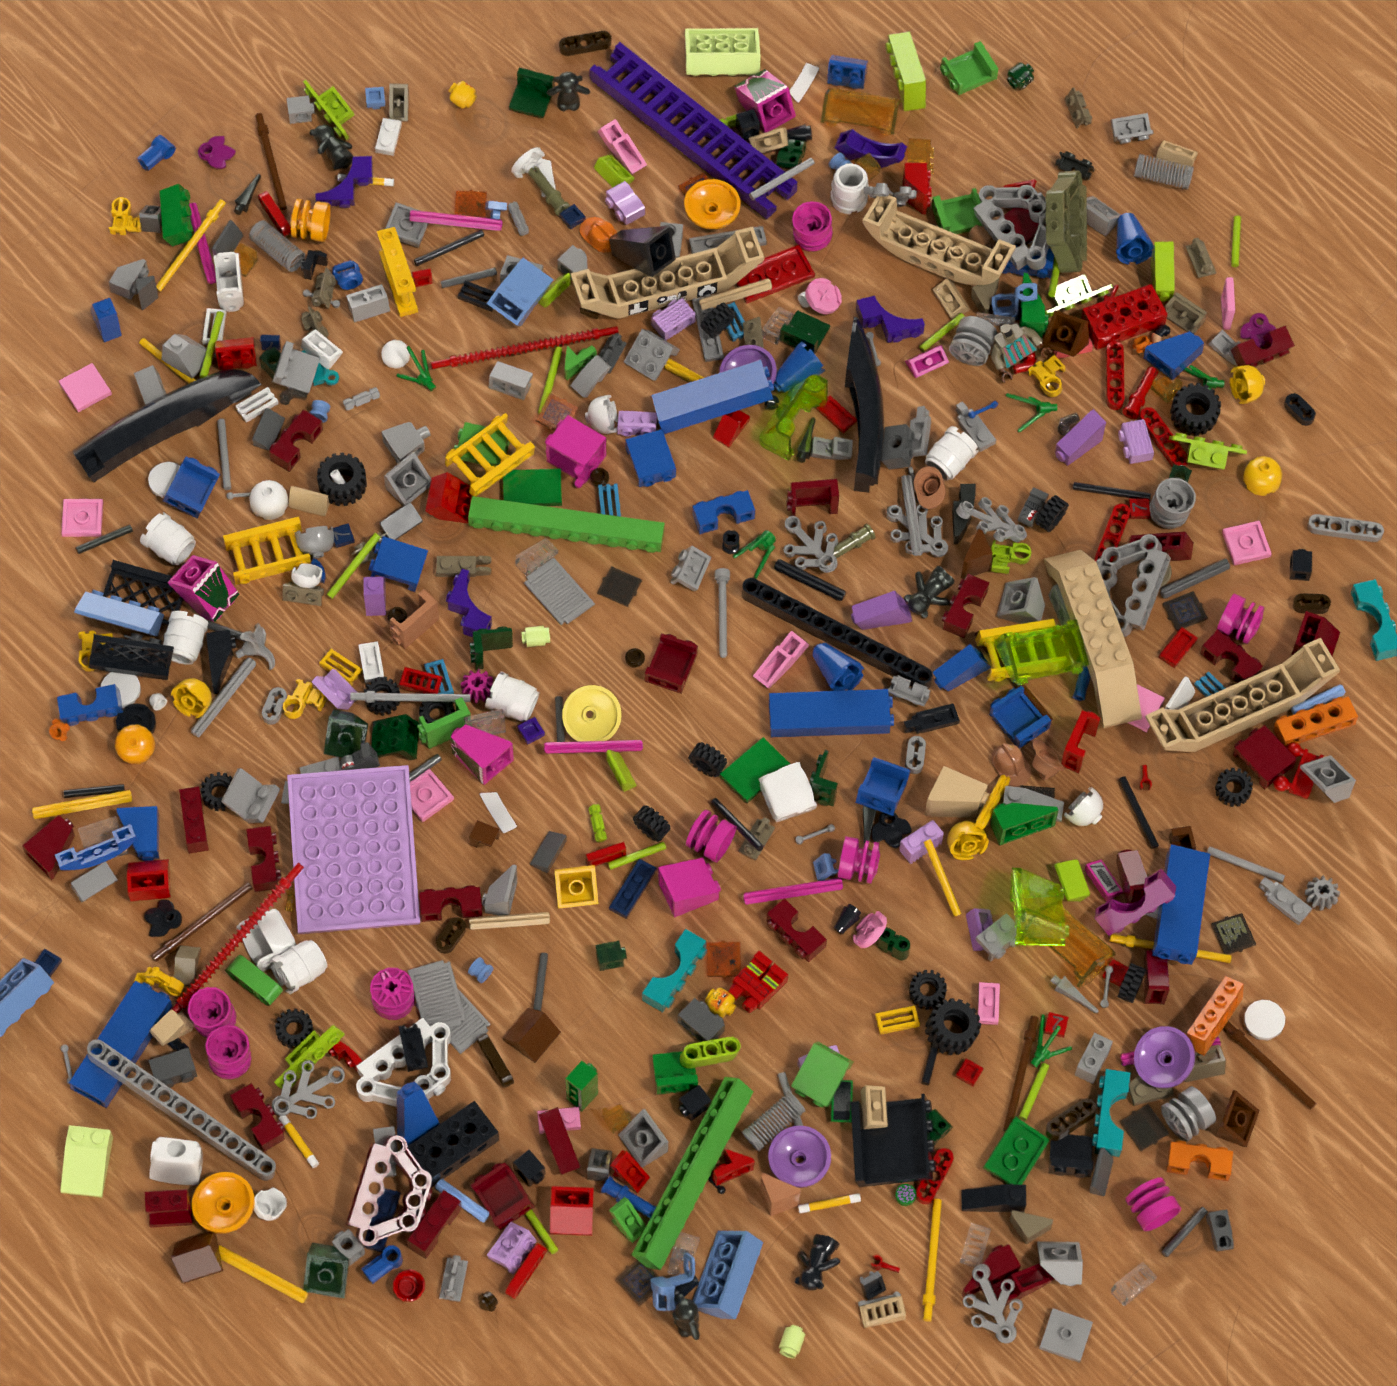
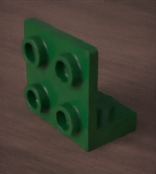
[509,67,555,118]
[780,310,830,354]
[371,714,419,761]

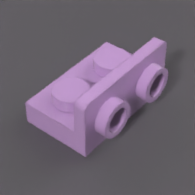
[617,411,657,436]
[312,669,357,710]
[487,1222,537,1274]

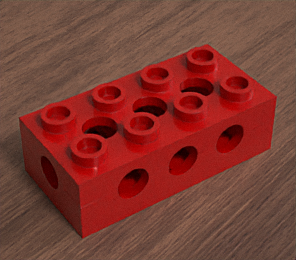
[1081,284,1168,351]

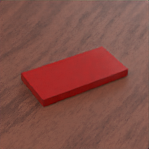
[736,245,815,304]

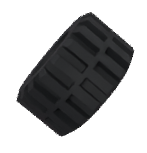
[1170,383,1221,436]
[317,452,367,506]
[925,998,981,1055]

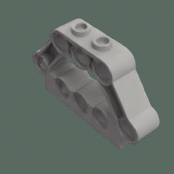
[974,185,1049,270]
[1097,534,1171,637]

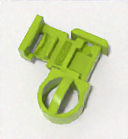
[991,540,1031,574]

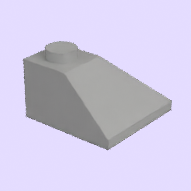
[162,334,216,379]
[997,577,1045,624]
[1300,755,1356,803]
[482,865,518,916]
[1037,1241,1083,1286]

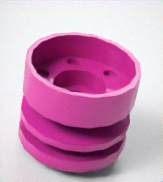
[792,201,833,252]
[1217,593,1265,644]
[686,809,737,863]
[838,836,880,884]
[370,968,415,1020]
[188,987,237,1038]
[206,1025,252,1079]
[1125,1177,1181,1231]

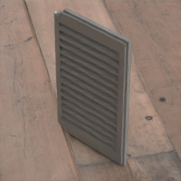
[524,557,595,625]
[408,960,466,1029]
[415,989,491,1054]

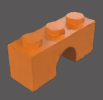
[1166,1141,1233,1181]

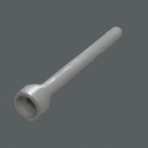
[715,568,730,658]

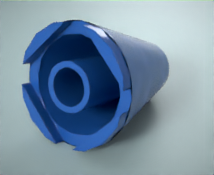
[1116,213,1154,265]
[773,342,826,393]
[812,643,864,691]

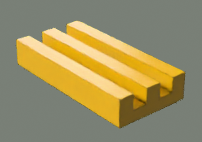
[319,649,363,686]
[875,1006,920,1035]

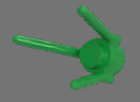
[733,530,776,579]

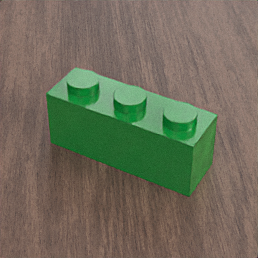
[159,184,193,247]
[565,1061,598,1112]

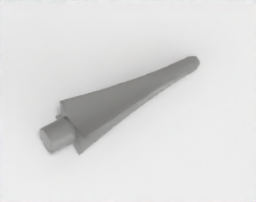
[1051,975,1098,1013]

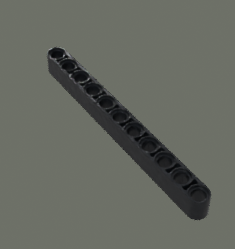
[742,578,933,689]

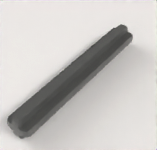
[1160,559,1230,599]

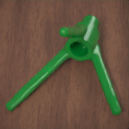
[396,346,436,392]
[1183,365,1224,390]
[1006,393,1058,433]
[1030,1014,1072,1068]

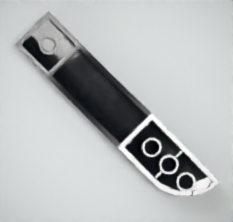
[845,317,884,493]
[73,369,261,483]

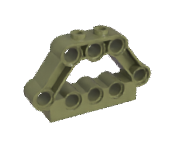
[1046,170,1087,273]

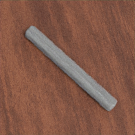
[901,475,923,556]
[191,657,256,737]

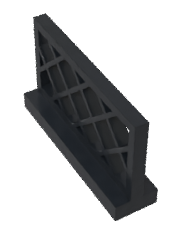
[103,560,184,626]
[89,634,174,680]

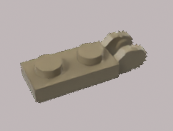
[436,556,491,577]

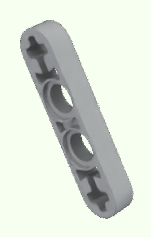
[1307,514,1384,542]

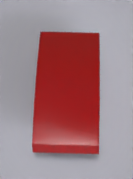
[328,1041,363,1073]

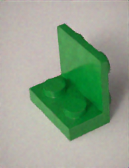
[652,1051,698,1095]

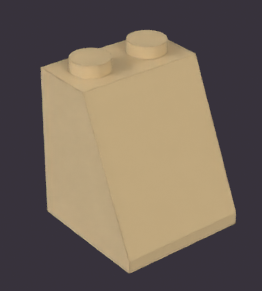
[925,766,989,818]

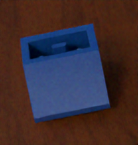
[827,55,868,89]

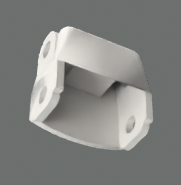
[214,252,244,312]
[759,762,817,822]
[236,909,296,972]
[150,1137,203,1185]

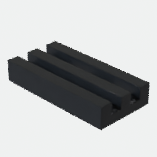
[458,280,494,312]

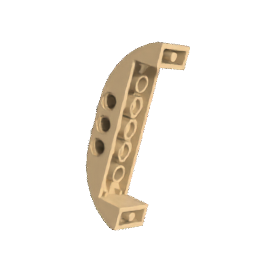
[863,195,1016,285]

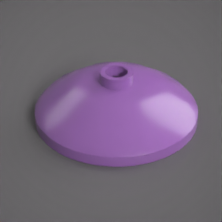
[720,345,777,384]
[1134,1026,1195,1088]
[768,1126,831,1188]

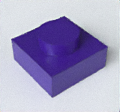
[518,717,545,745]

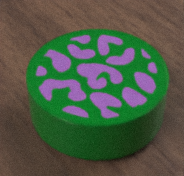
[895,1184,917,1206]

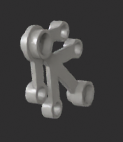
[864,183,917,207]
[956,497,1027,542]
[886,505,948,558]
[784,516,838,573]
[272,1060,345,1119]
[963,1264,1023,1343]

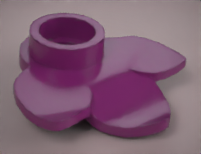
[198,136,236,169]
[1240,313,1276,348]

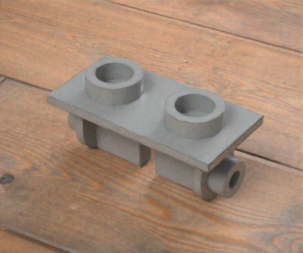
[888,675,931,706]
[439,1255,468,1302]

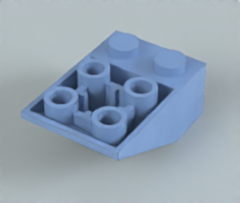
[487,258,554,326]

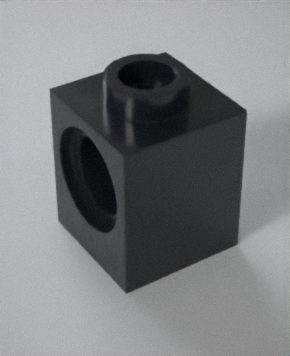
[736,109,760,140]
[1290,549,1312,581]
[678,1085,711,1121]
[513,1150,546,1187]

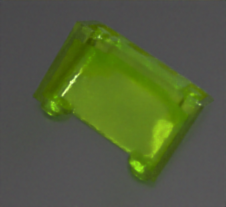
[759,375,828,461]
[994,619,1089,685]
[1010,867,1069,946]

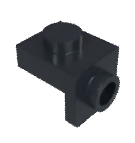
[301,250,328,280]

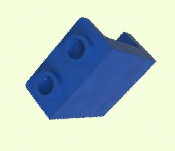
[625,429,676,487]
[163,457,220,519]
[369,536,428,592]
[989,686,1051,749]
[855,757,910,816]

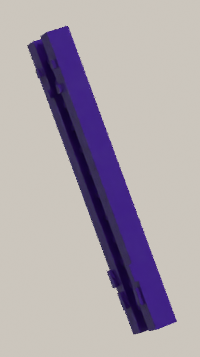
[589,42,798,219]

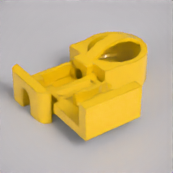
[109,197,142,235]
[1028,355,1066,397]
[78,631,114,672]
[283,679,328,719]
[134,967,184,996]

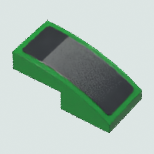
[831,1080,853,1123]

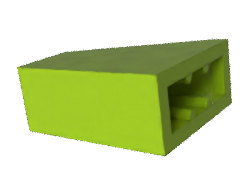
[1150,242,1175,302]

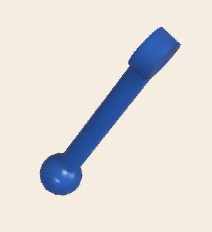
[968,401,998,418]

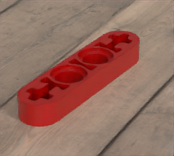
[1106,341,1125,410]
[1139,407,1188,471]
[1094,503,1130,562]

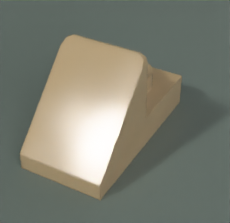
[149,1010,194,1046]

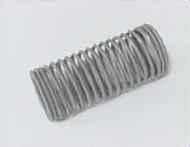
[1134,154,1194,190]
[249,220,305,272]
[742,1091,805,1151]

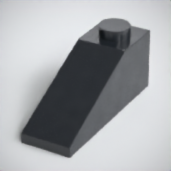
[206,630,236,694]
[961,1184,1026,1213]

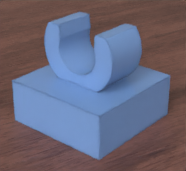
[365,87,385,110]
[485,201,507,219]
[813,853,839,881]

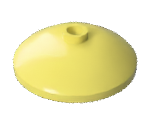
[562,685,621,742]

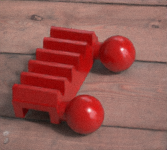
[1273,742,1324,799]

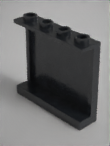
[851,1093,936,1188]

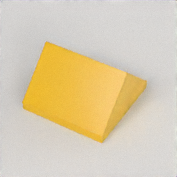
[554,865,599,908]

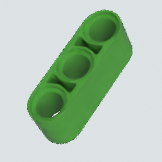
[225,955,283,1006]

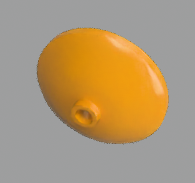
[684,179,741,229]
[192,1172,255,1234]

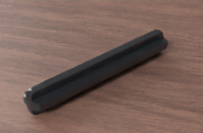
[774,559,846,601]

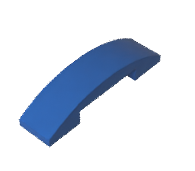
[55,824,137,870]

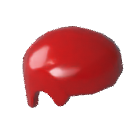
[393,1269,425,1302]

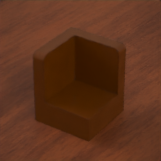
[469,820,500,848]
[1169,826,1196,850]

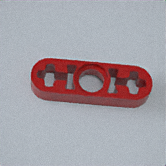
[258,191,291,237]
[916,1148,954,1205]
[505,1243,548,1299]

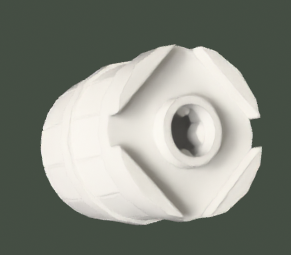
[830,164,869,214]
[925,426,979,481]
[140,512,196,565]
[163,611,208,665]
[485,671,540,722]
[270,940,328,995]

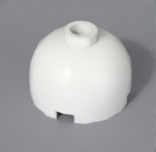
[585,395,618,434]
[249,480,289,520]
[1064,787,1103,826]

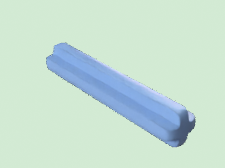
[1291,685,1346,715]
[435,1179,489,1222]

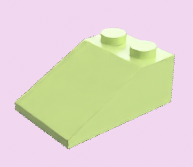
[60,1125,113,1197]

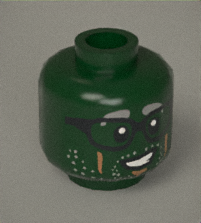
[1006,62,1034,90]

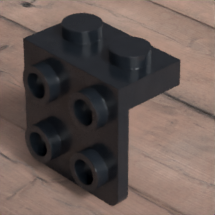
[1049,1134,1093,1178]

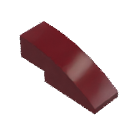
[538,1107,581,1175]
[991,1263,1055,1306]

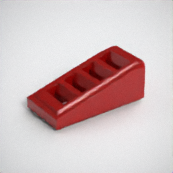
[399,667,443,694]

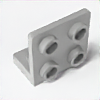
[624,329,680,381]
[272,341,320,394]
[221,768,280,823]

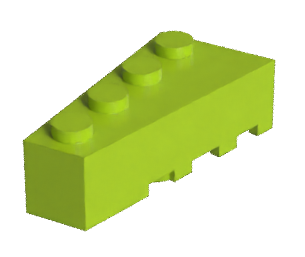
[886,32,926,111]

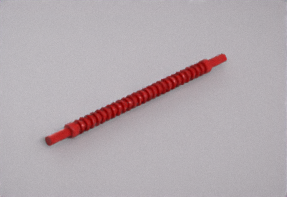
[431,326,619,369]
[171,862,304,1014]

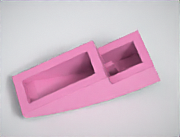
[598,119,647,175]
[753,631,809,688]

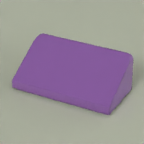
[966,908,993,951]

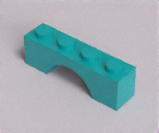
[1351,579,1397,661]
[642,929,707,1013]
[1092,1069,1131,1157]

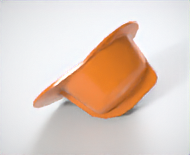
[579,217,618,253]

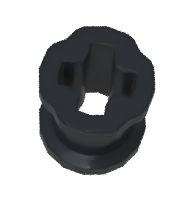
[722,530,740,554]

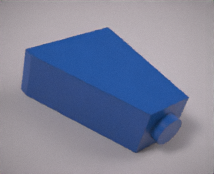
[90,298,122,342]
[1144,331,1204,380]
[932,644,991,691]
[117,806,159,861]
[396,1081,440,1146]

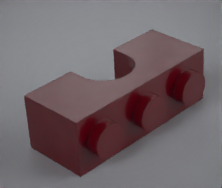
[1231,325,1295,367]
[269,409,323,472]
[942,574,990,639]
[1200,630,1263,683]
[179,786,209,854]
[246,826,281,892]
[419,885,483,922]
[766,898,827,962]
[230,1083,286,1152]
[408,1190,462,1259]

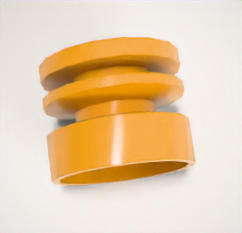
[290,198,331,242]

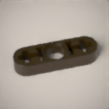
[559,31,612,56]
[476,1033,514,1088]
[1045,1099,1097,1141]

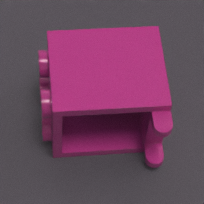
[545,415,606,488]

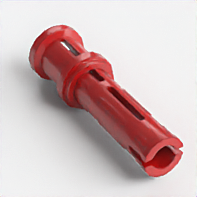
[1122,367,1159,420]

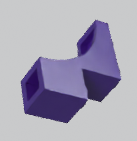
[834,129,907,169]
[316,156,373,208]
[856,296,925,343]
[446,569,492,637]

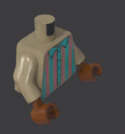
[991,323,1052,383]

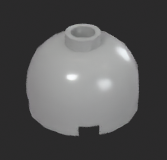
[295,526,334,558]

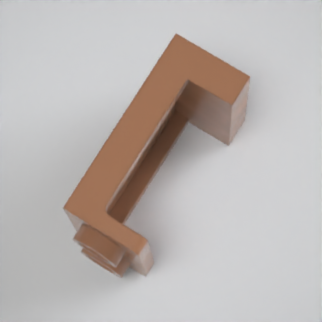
[390,589,439,649]

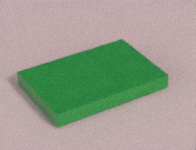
[503,469,562,506]
[720,737,790,803]
[983,1116,1050,1185]

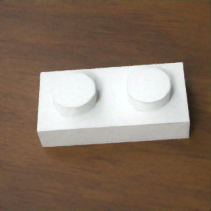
[375,118,402,156]
[358,641,384,683]

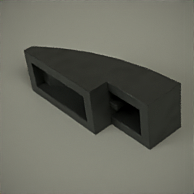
[952,484,976,544]

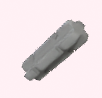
[508,202,529,236]
[343,387,380,410]

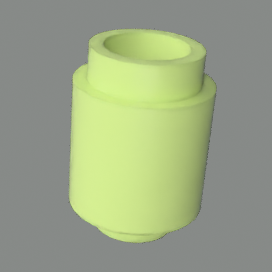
[521,626,550,647]
[779,1325,805,1359]

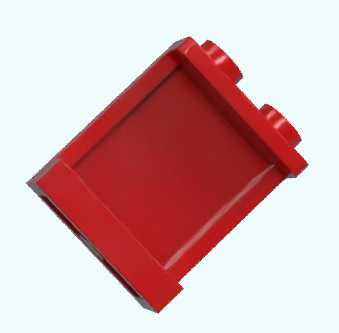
[1061,710,1100,773]

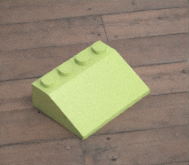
[685,28,760,76]

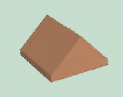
[760,1173,801,1216]

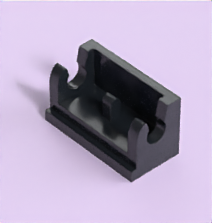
[398,1024,428,1072]

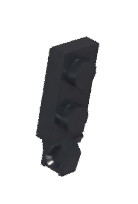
[903,704,960,734]

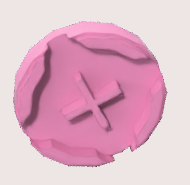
[805,278,842,315]
[853,911,887,949]

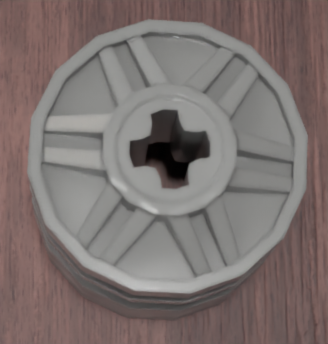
[949,316,998,366]
[1149,478,1196,529]
[1161,1086,1216,1142]

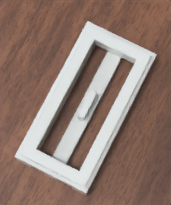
[202,308,226,345]
[236,387,279,423]

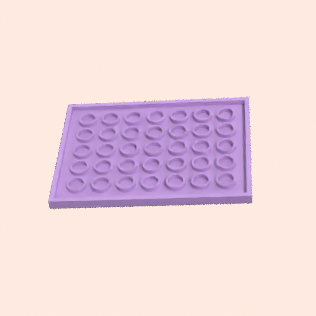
[287,765,420,934]

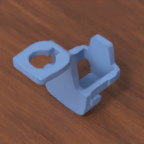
[992,283,1038,320]
[650,1253,695,1311]

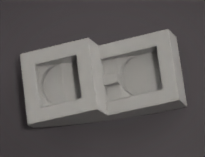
[1209,329,1241,366]
[571,355,611,398]
[810,437,853,460]

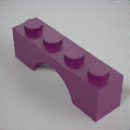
[1094,868,1176,936]

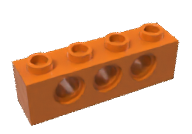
[1273,696,1358,747]
[1187,976,1244,1056]

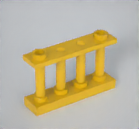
[377,227,418,317]
[445,413,535,497]
[223,517,311,585]
[975,619,1067,682]

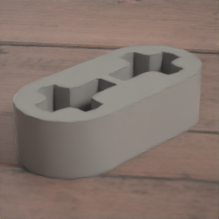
[262,687,287,725]
[905,736,926,774]

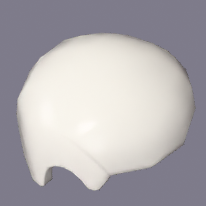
[381,340,410,369]
[291,563,323,588]
[254,1188,287,1221]

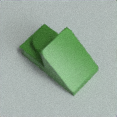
[565,345,597,380]
[609,1197,646,1243]

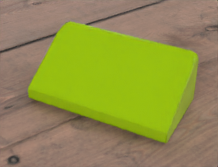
[594,154,635,188]
[538,273,571,308]
[606,750,636,792]
[1054,860,1090,902]

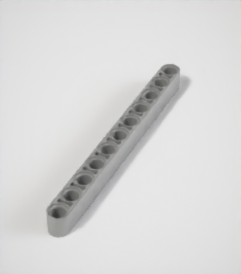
[87,1039,276,1181]

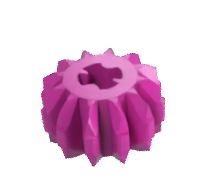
[461,668,493,704]

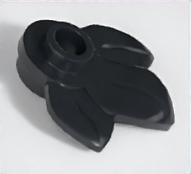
[872,812,912,849]
[144,900,182,937]

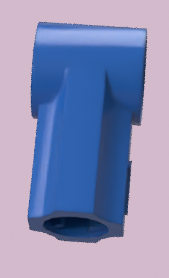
[137,135,176,171]
[361,1245,403,1284]

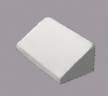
[301,329,343,369]
[1165,677,1195,710]

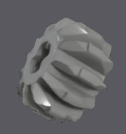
[1305,875,1340,911]

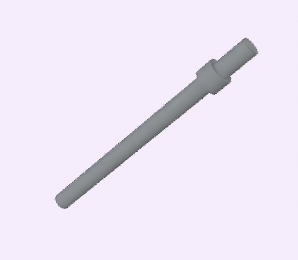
[350,691,471,703]

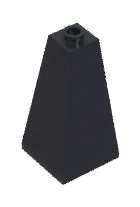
[609,226,676,277]

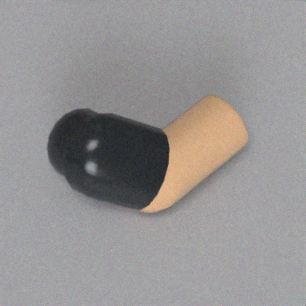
[1151,324,1171,344]

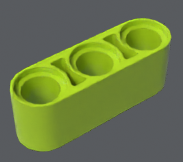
[679,1037,741,1068]

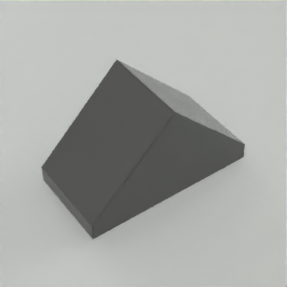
[139,205,162,233]
[587,1148,612,1182]

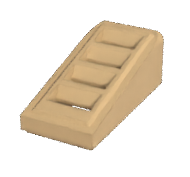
[859,1296,906,1328]

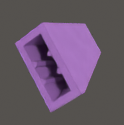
[1055,409,1106,466]
[363,577,386,616]
[851,591,912,630]

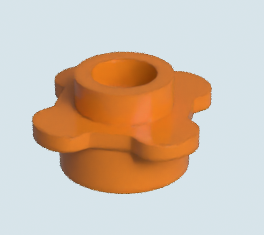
[1132,335,1153,353]
[49,719,70,741]

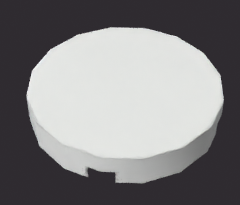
[511,147,545,178]
[148,462,180,498]
[101,672,141,708]
[1244,1000,1285,1040]

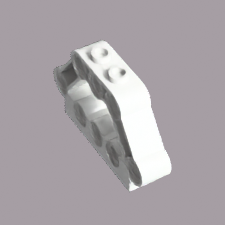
[356,1018,451,1107]

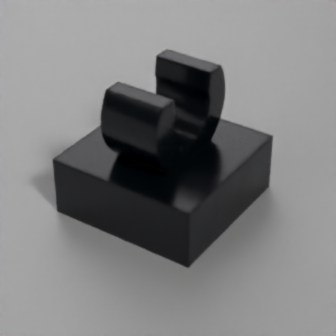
[860,1271,886,1300]

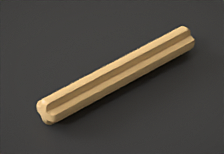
[699,278,772,310]
[469,912,550,930]

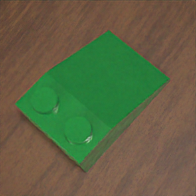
[1019,273,1048,339]
[990,803,1059,846]

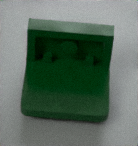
[470,626,513,670]
[809,750,838,807]

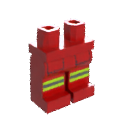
[728,950,789,1013]

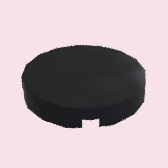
[116,703,156,734]

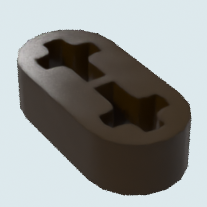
[1293,593,1331,614]
[436,917,466,954]

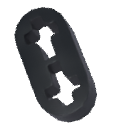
[1284,393,1316,426]

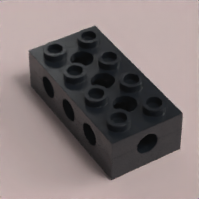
[407,1101,500,1188]

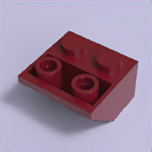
[1291,611,1340,656]

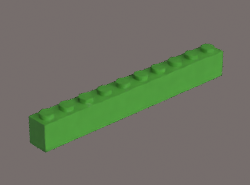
[468,496,665,553]
[631,1077,754,1270]

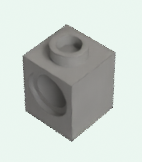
[287,96,315,124]
[332,1229,365,1267]

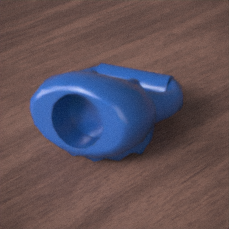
[332,260,363,290]

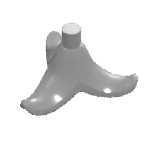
[236,623,275,670]

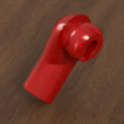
[1013,352,1037,374]

